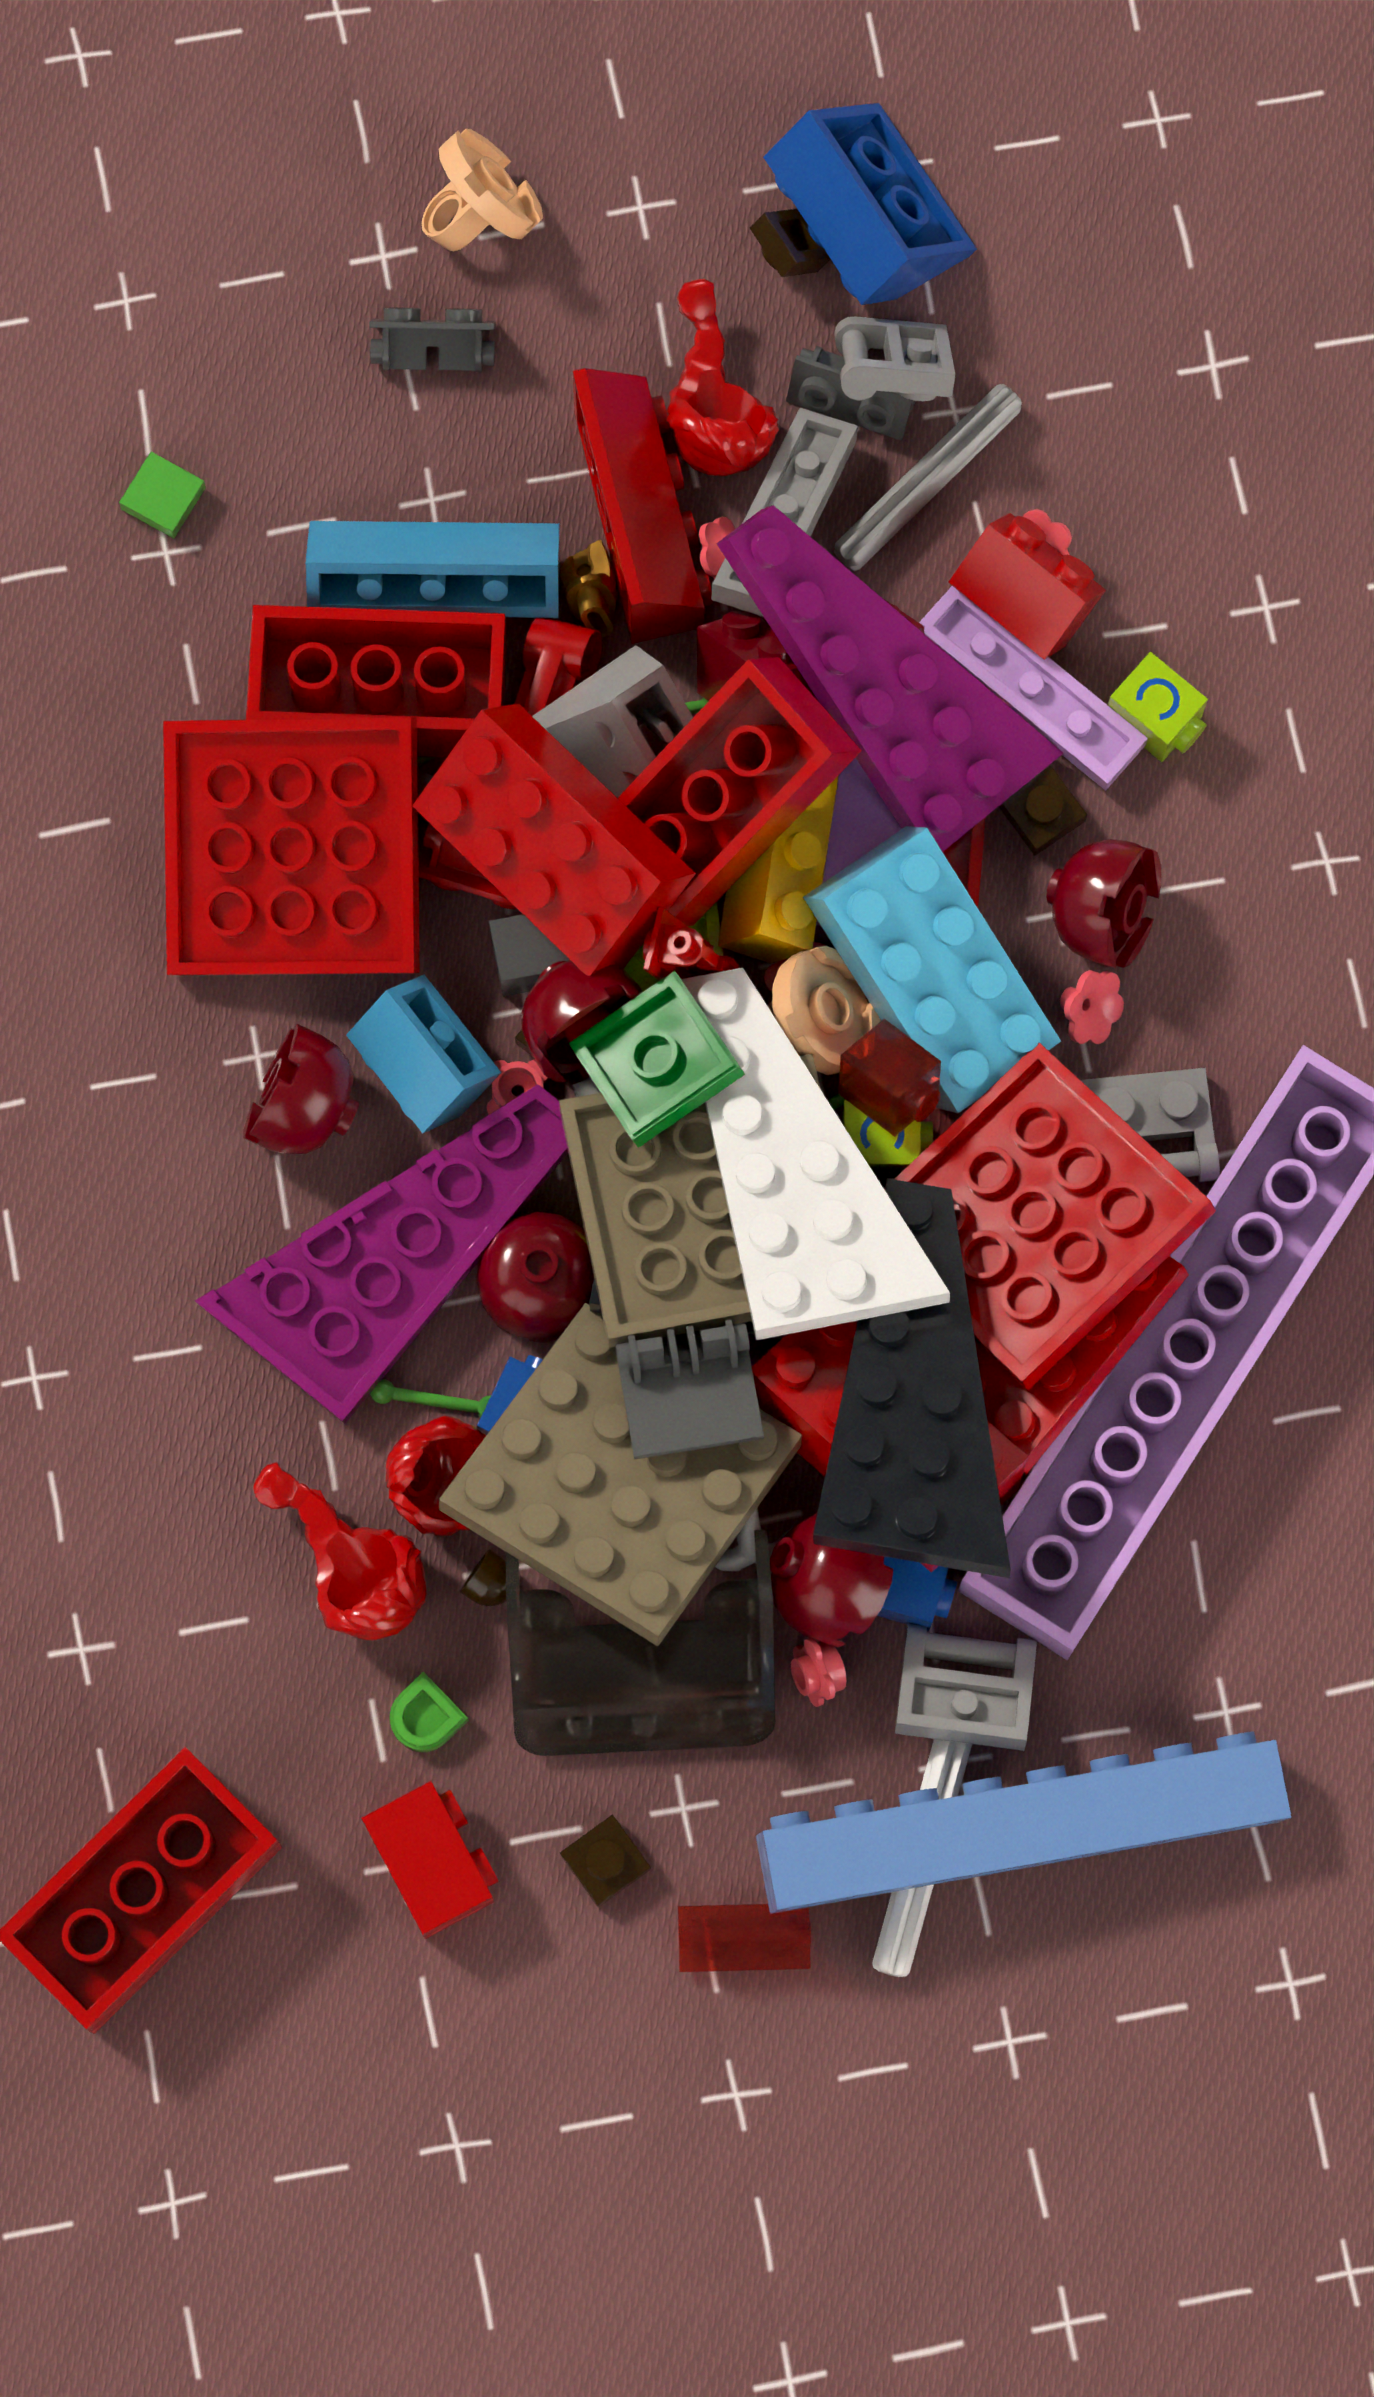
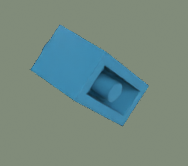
[346,974,501,1133]

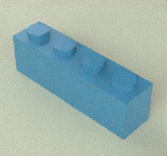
[305,521,560,618]

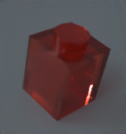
[838,1019,941,1137]

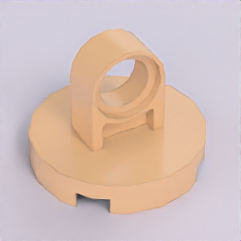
[422,128,543,252]
[768,946,881,1075]

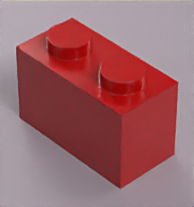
[948,513,1106,660]
[361,1781,499,1939]

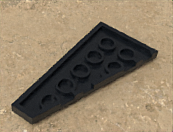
[813,1178,1011,1578]

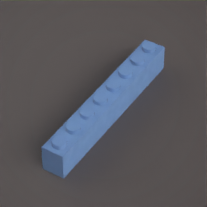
[756,1732,1291,1914]

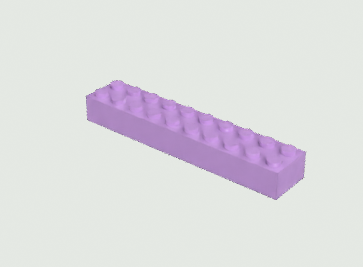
[958,1045,1374,1660]

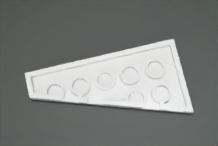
[682,968,950,1340]

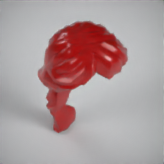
[666,279,780,476]
[385,1416,486,1536]
[253,1462,427,1641]

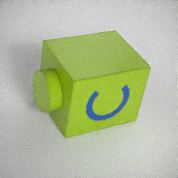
[1108,652,1208,762]
[842,1100,933,1178]

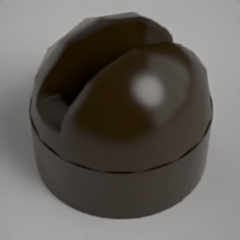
[460,1550,515,1606]

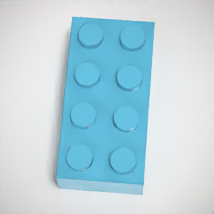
[803,826,1061,1113]

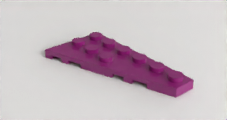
[716,505,1063,852]
[195,1084,568,1424]

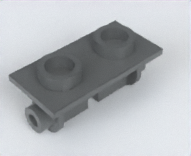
[369,307,496,372]
[786,346,916,441]

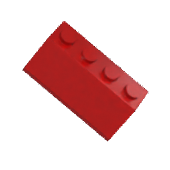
[573,368,713,644]

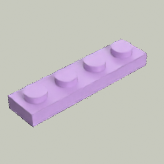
[919,586,1148,791]

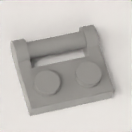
[834,316,955,401]
[1081,1068,1220,1182]
[895,1623,1037,1751]

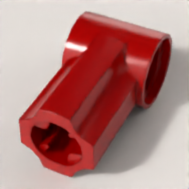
[514,618,602,716]

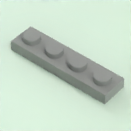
[711,408,858,617]

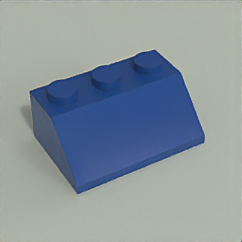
[763,103,977,305]

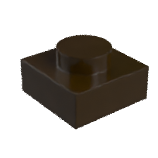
[750,209,831,277]
[998,765,1087,856]
[560,1814,651,1908]

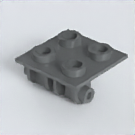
[615,1319,764,1460]

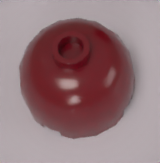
[1046,839,1161,968]
[521,960,643,1082]
[243,1024,359,1154]
[476,1212,594,1343]
[769,1514,893,1647]

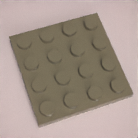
[559,1054,820,1348]
[439,1303,803,1646]

